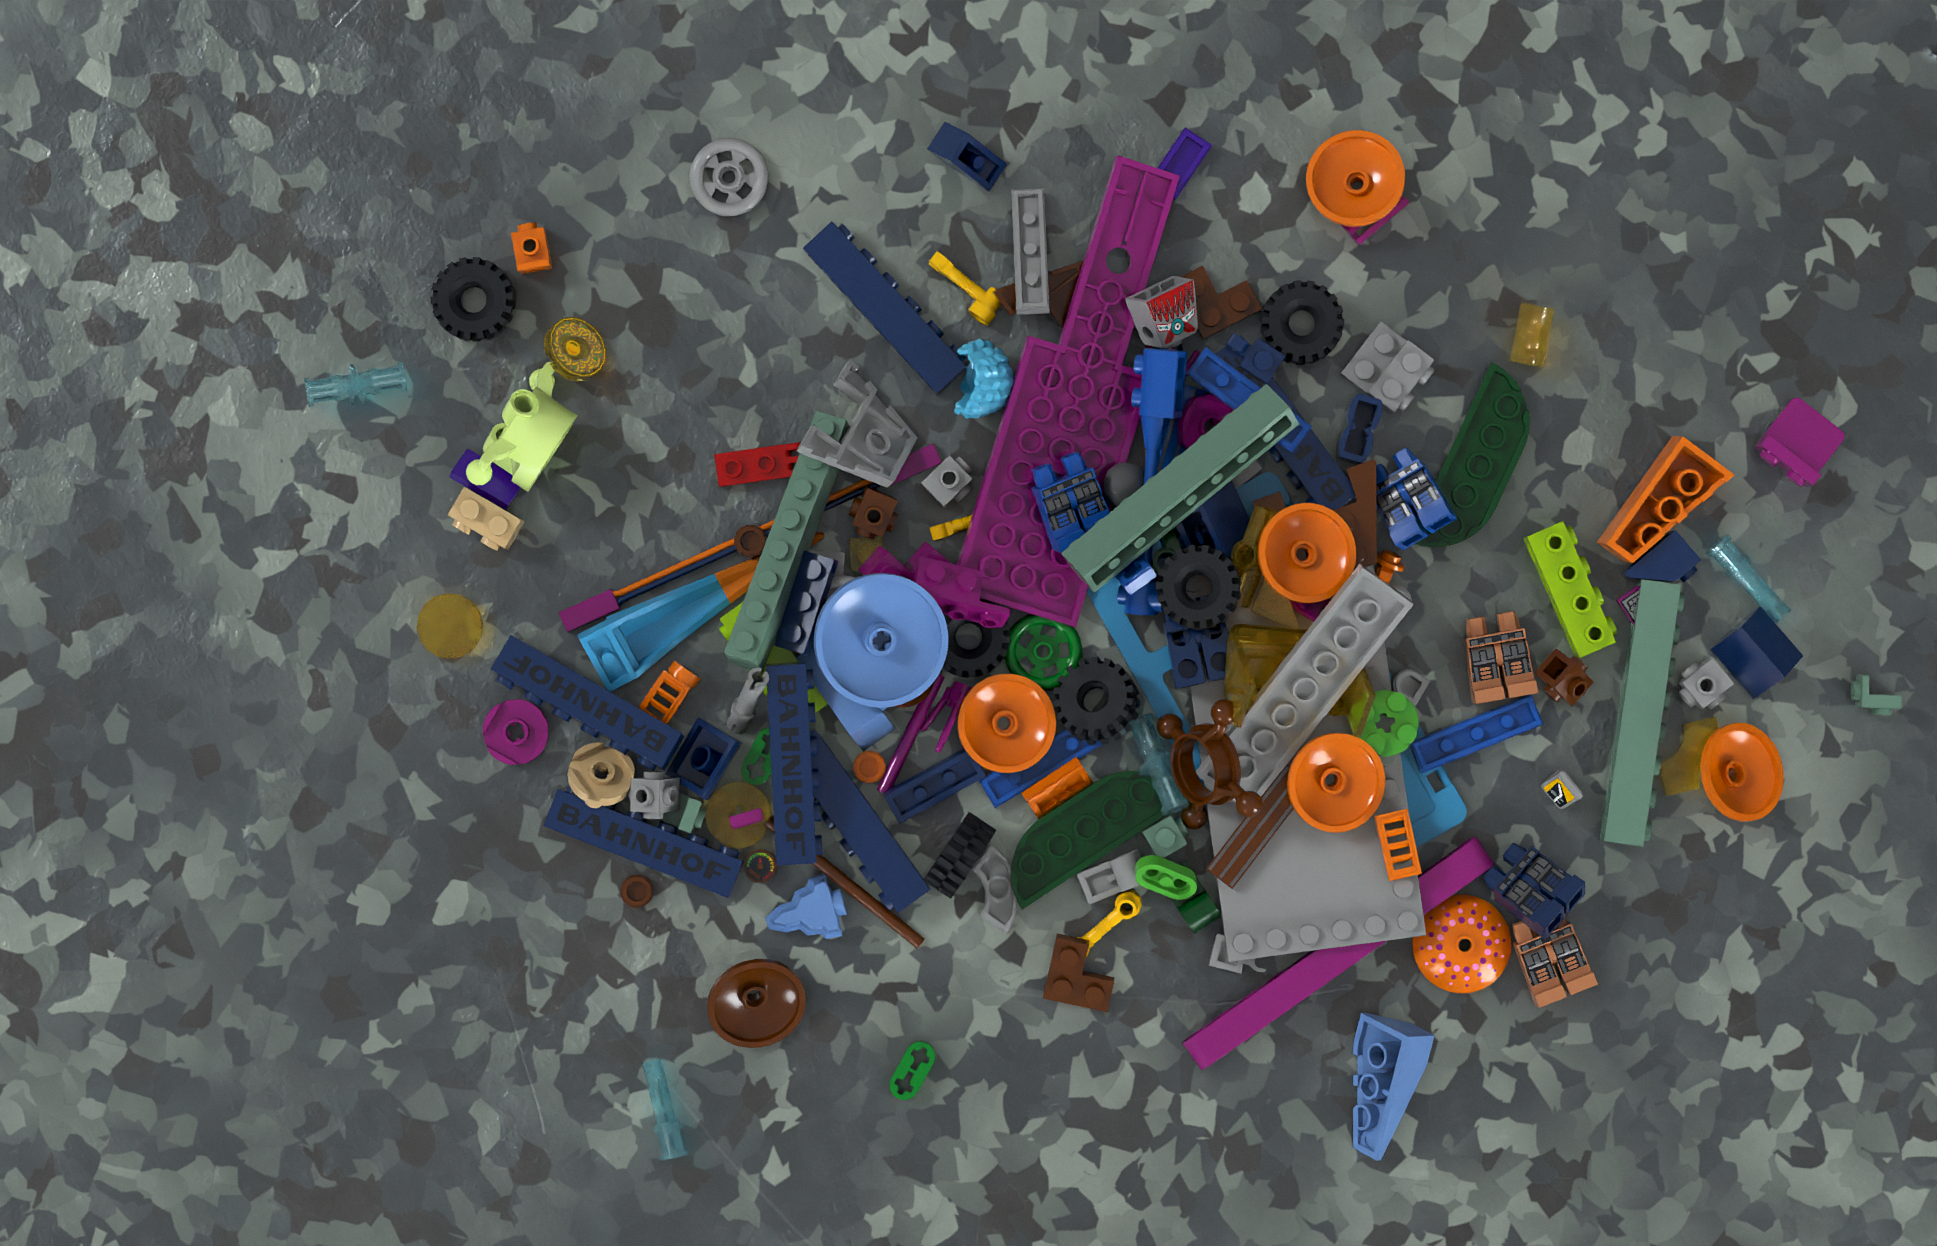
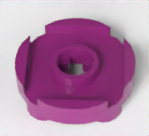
[1177,394,1234,450]
[483,699,549,765]

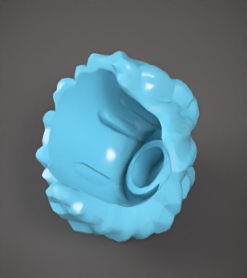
[954,339,1014,419]

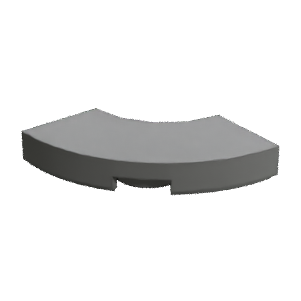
[972,842,1018,934]

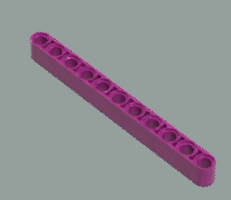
[1182,836,1495,1070]

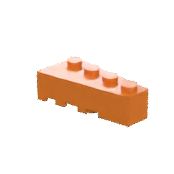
[1596,436,1734,563]

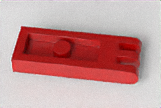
[714,442,801,487]

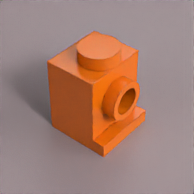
[511,222,553,274]

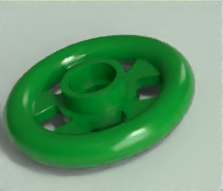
[1004,614,1082,691]

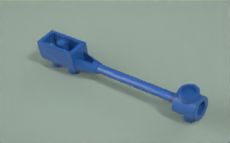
[1117,348,1187,615]

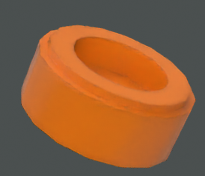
[668,660,701,688]
[853,751,886,783]

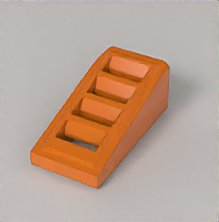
[638,670,692,725]
[1374,809,1422,881]

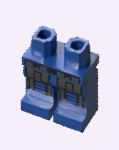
[1376,448,1458,551]
[1031,452,1110,553]

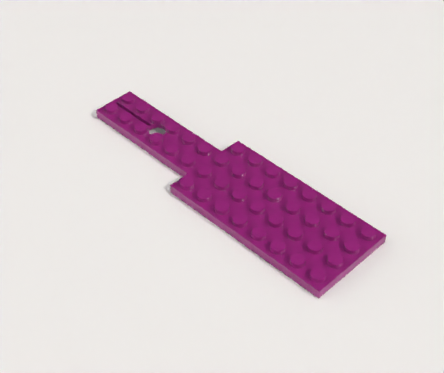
[957,155,1180,627]

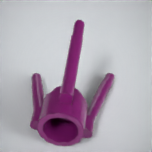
[921,681,972,753]

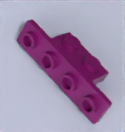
[914,556,1010,628]

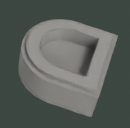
[1390,669,1430,707]

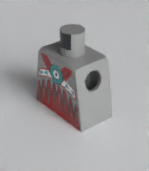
[1125,276,1198,351]

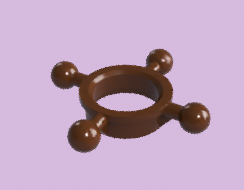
[1156,699,1263,830]

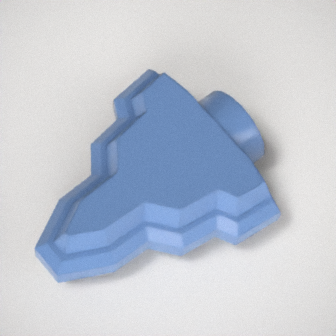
[766,873,847,939]

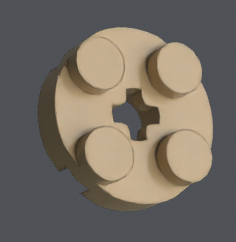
[567,742,635,808]

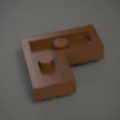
[1181,266,1262,340]
[1043,933,1115,1012]

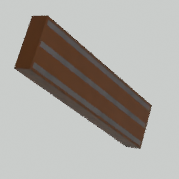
[1206,764,1294,889]

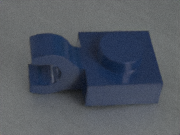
[1225,333,1285,384]

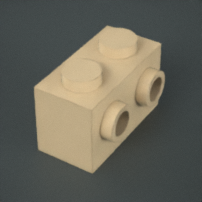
[448,487,525,551]

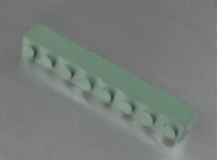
[1061,384,1299,593]
[724,411,850,674]
[1599,579,1685,847]

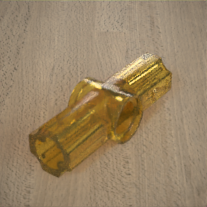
[1231,504,1278,608]

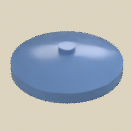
[814,573,948,708]

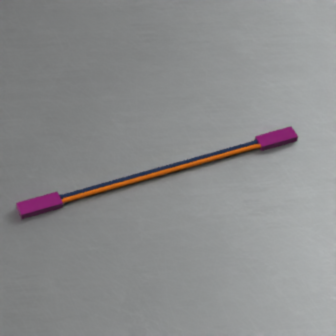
[558,443,942,632]

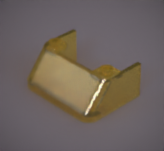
[1224,624,1376,737]

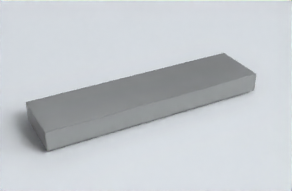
[1011,188,1050,315]

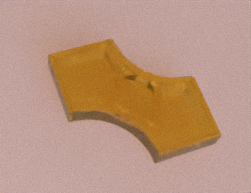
[1660,717,1718,796]

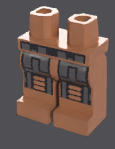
[1462,611,1539,704]
[1512,917,1598,1008]

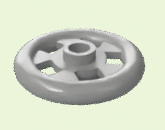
[690,138,768,216]

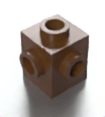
[848,486,898,540]
[1534,649,1594,707]

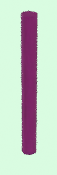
[877,674,945,793]

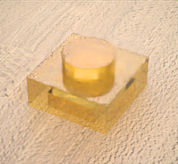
[849,536,883,571]

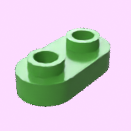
[1135,855,1197,900]

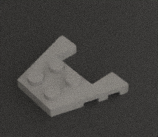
[796,359,918,488]

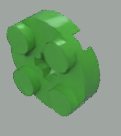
[1351,690,1419,757]

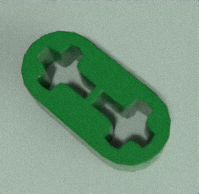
[741,727,771,785]
[889,1041,935,1100]

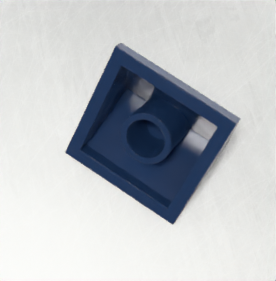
[1710,606,1803,699]
[665,717,743,800]

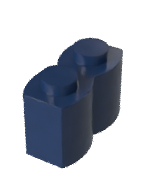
[1336,393,1382,465]

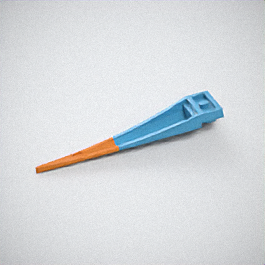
[578,532,824,692]

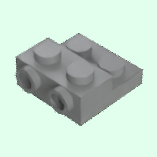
[1340,321,1434,414]

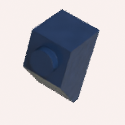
[927,122,1007,191]
[1621,530,1701,582]

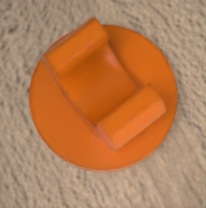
[1375,550,1405,584]

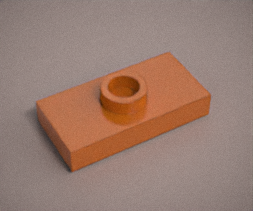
[1021,757,1093,819]

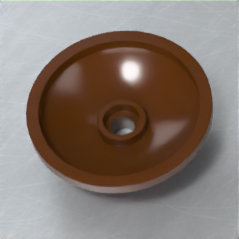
[707,959,806,1048]

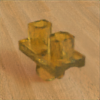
[1510,303,1554,368]

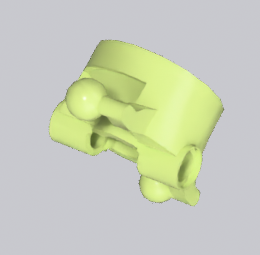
[466,362,578,492]

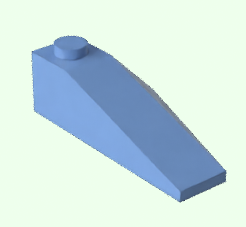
[1353,1013,1435,1161]

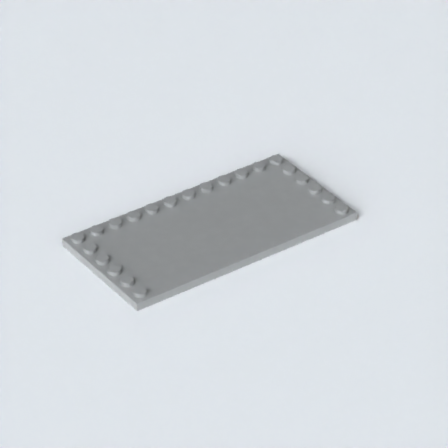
[1186,557,1426,962]

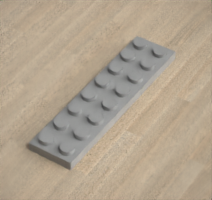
[1196,564,1414,802]

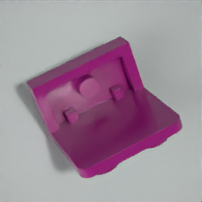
[1754,397,1845,487]

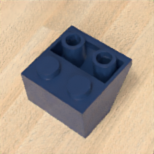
[1176,480,1258,559]

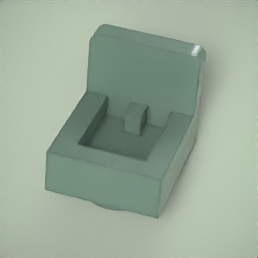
[1851,674,1902,715]
[663,793,707,833]

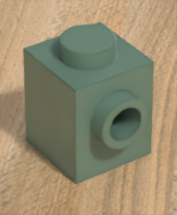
[1141,815,1189,858]

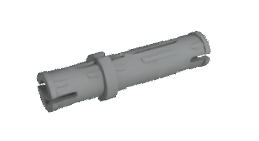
[727,667,769,734]

